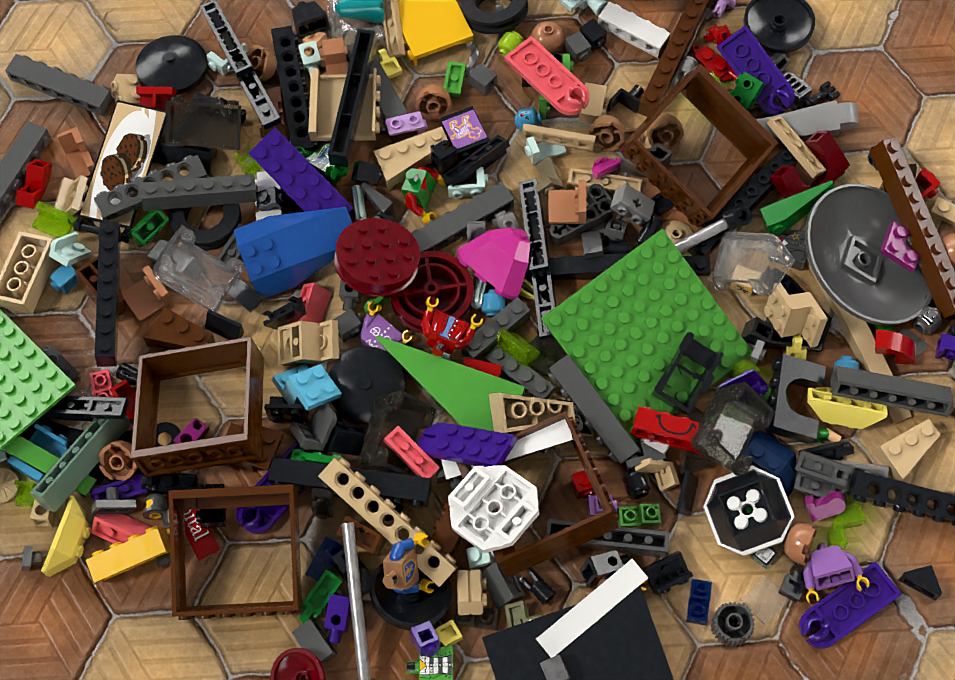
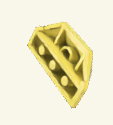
[807,387,888,429]
[41,495,91,577]

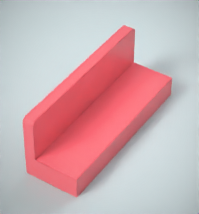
[290,282,331,324]
[383,426,440,478]
[91,514,151,544]

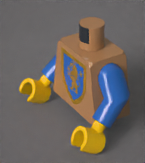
[383,532,434,594]

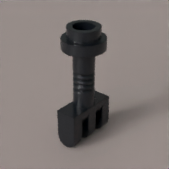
[802,81,841,108]

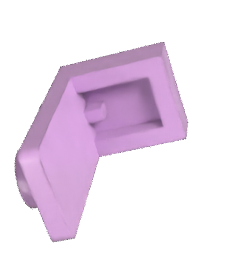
[385,111,428,136]

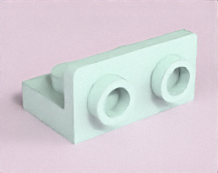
[49,231,91,267]

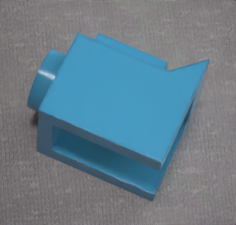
[50,265,78,295]

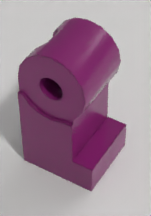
[173,418,209,444]
[805,491,846,522]

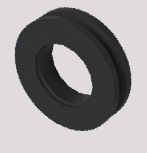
[460,0,528,34]
[169,203,242,251]

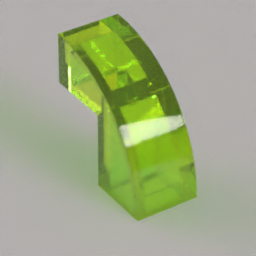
[827,501,866,550]

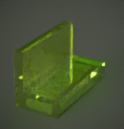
[32,201,75,238]
[497,329,540,367]

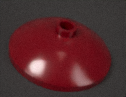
[270,648,326,680]

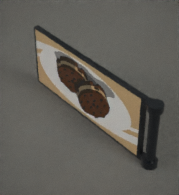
[73,100,169,243]

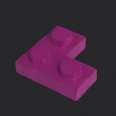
[880,221,920,272]

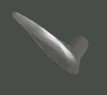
[465,41,479,75]

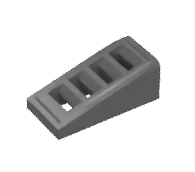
[782,70,813,105]
[362,182,394,216]

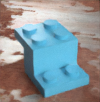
[272,364,341,411]

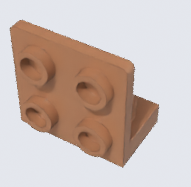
[548,180,586,224]
[121,265,172,322]

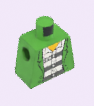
[407,646,453,680]

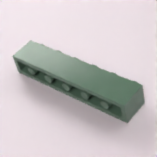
[30,415,132,512]

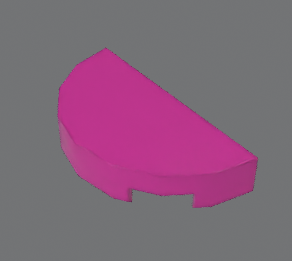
[592,157,621,180]

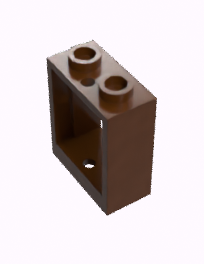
[336,516,387,556]

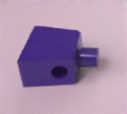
[324,594,351,643]

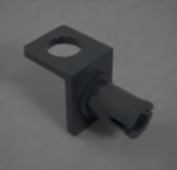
[607,84,644,113]

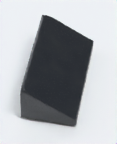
[205,310,245,340]
[676,470,699,516]

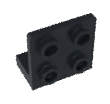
[264,396,309,423]

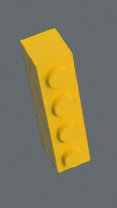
[86,526,170,583]

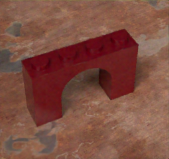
[770,130,850,199]

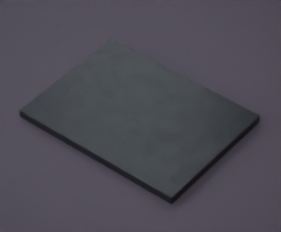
[482,585,674,680]

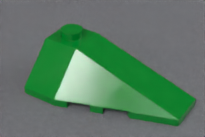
[760,180,834,236]

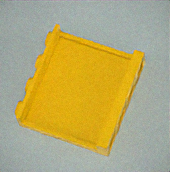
[398,0,474,66]

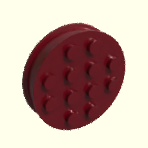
[334,218,420,297]
[390,251,474,334]

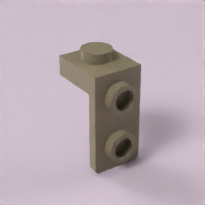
[535,156,564,196]

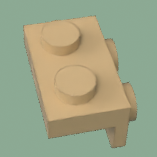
[111,74,141,105]
[54,175,88,217]

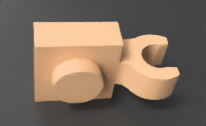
[302,32,328,57]

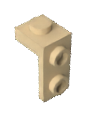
[635,458,680,492]

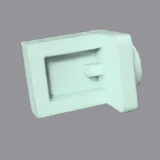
[466,546,496,569]

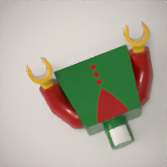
[402,167,446,224]

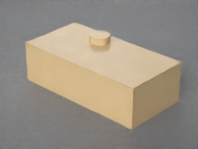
[0,231,56,314]

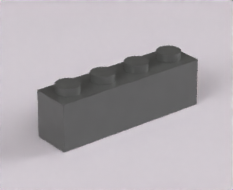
[461,297,531,361]

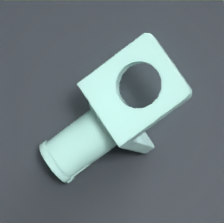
[299,41,321,77]

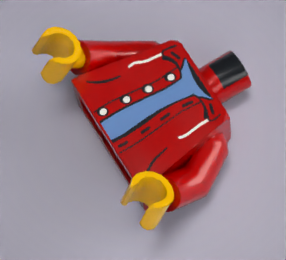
[421,296,483,357]

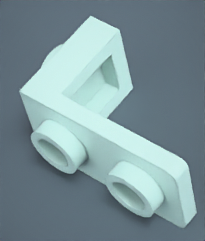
[206,43,248,77]
[524,137,566,164]
[448,167,488,199]

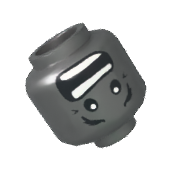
[913,306,942,335]

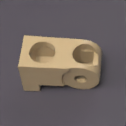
[30,499,54,527]

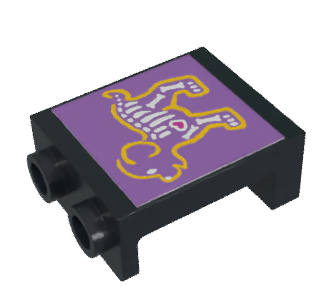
[439,106,490,162]

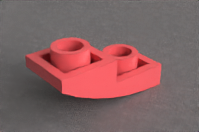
[89,369,115,398]

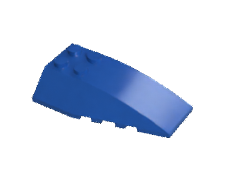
[234,207,352,299]

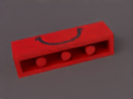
[630,406,715,456]

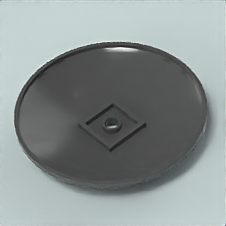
[805,184,933,326]

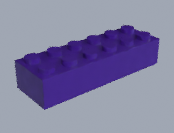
[249,127,354,215]

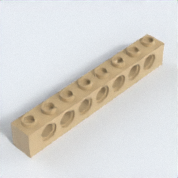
[318,458,457,587]

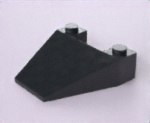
[741,268,832,352]

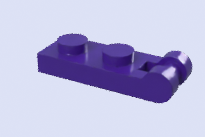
[90,473,149,502]

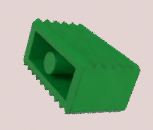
[127,210,170,248]

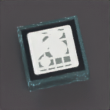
[750,547,779,569]

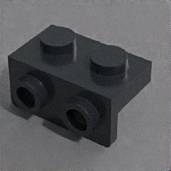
[643,551,693,594]

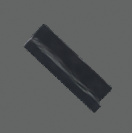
[441,135,510,189]
[153,137,217,174]

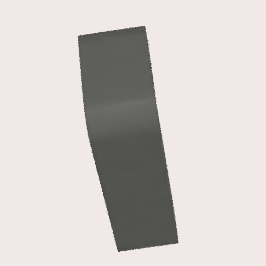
[549,184,614,246]

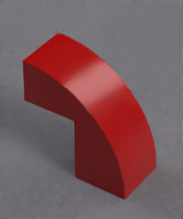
[16,159,52,209]
[875,329,916,365]

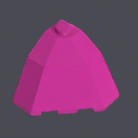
[457,227,530,300]

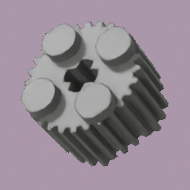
[711,602,755,648]

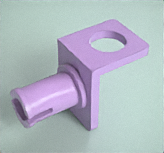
[711,0,736,18]

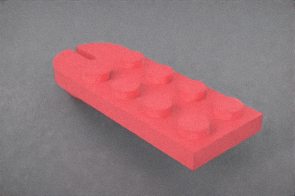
[504,36,589,115]

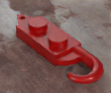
[692,44,738,92]

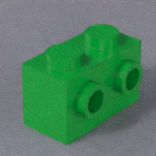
[729,72,766,112]

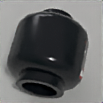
[623,468,652,499]

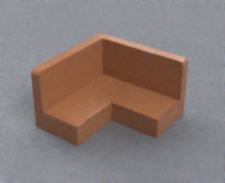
[56,127,95,179]

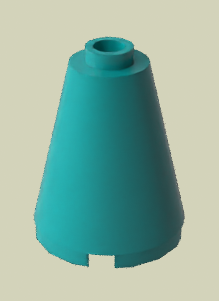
[335,0,384,23]

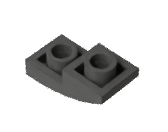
[581,230,604,259]

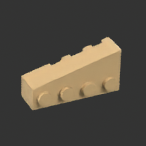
[374,127,449,191]
[489,393,576,433]

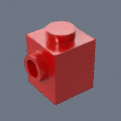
[571,470,595,499]

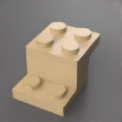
[764,282,828,347]
[278,320,339,366]

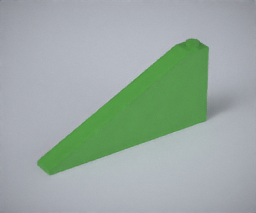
[376,336,526,434]

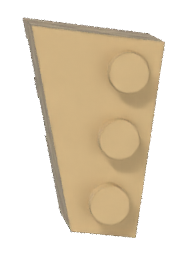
[875,419,940,482]

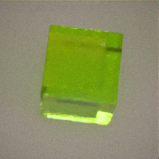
[14,480,36,508]

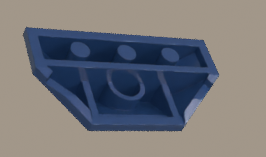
[722,430,798,498]

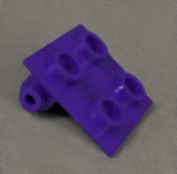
[719,369,769,407]

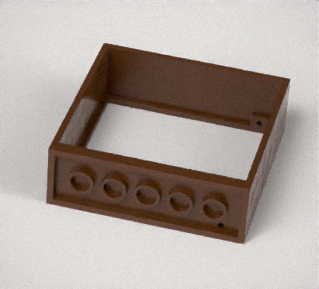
[618,64,778,227]
[131,337,264,477]
[456,411,619,578]
[169,484,302,620]

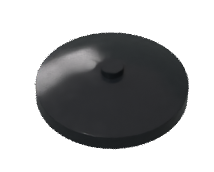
[743,0,815,53]
[136,35,208,95]
[329,346,405,424]
[370,559,452,630]

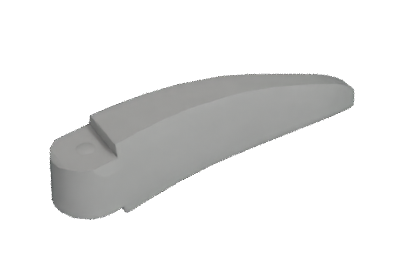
[756,101,859,142]

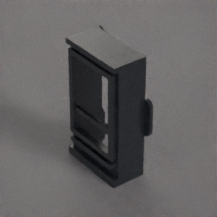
[651,332,724,415]

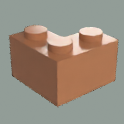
[319,37,348,75]

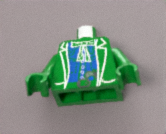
[295,143,350,186]

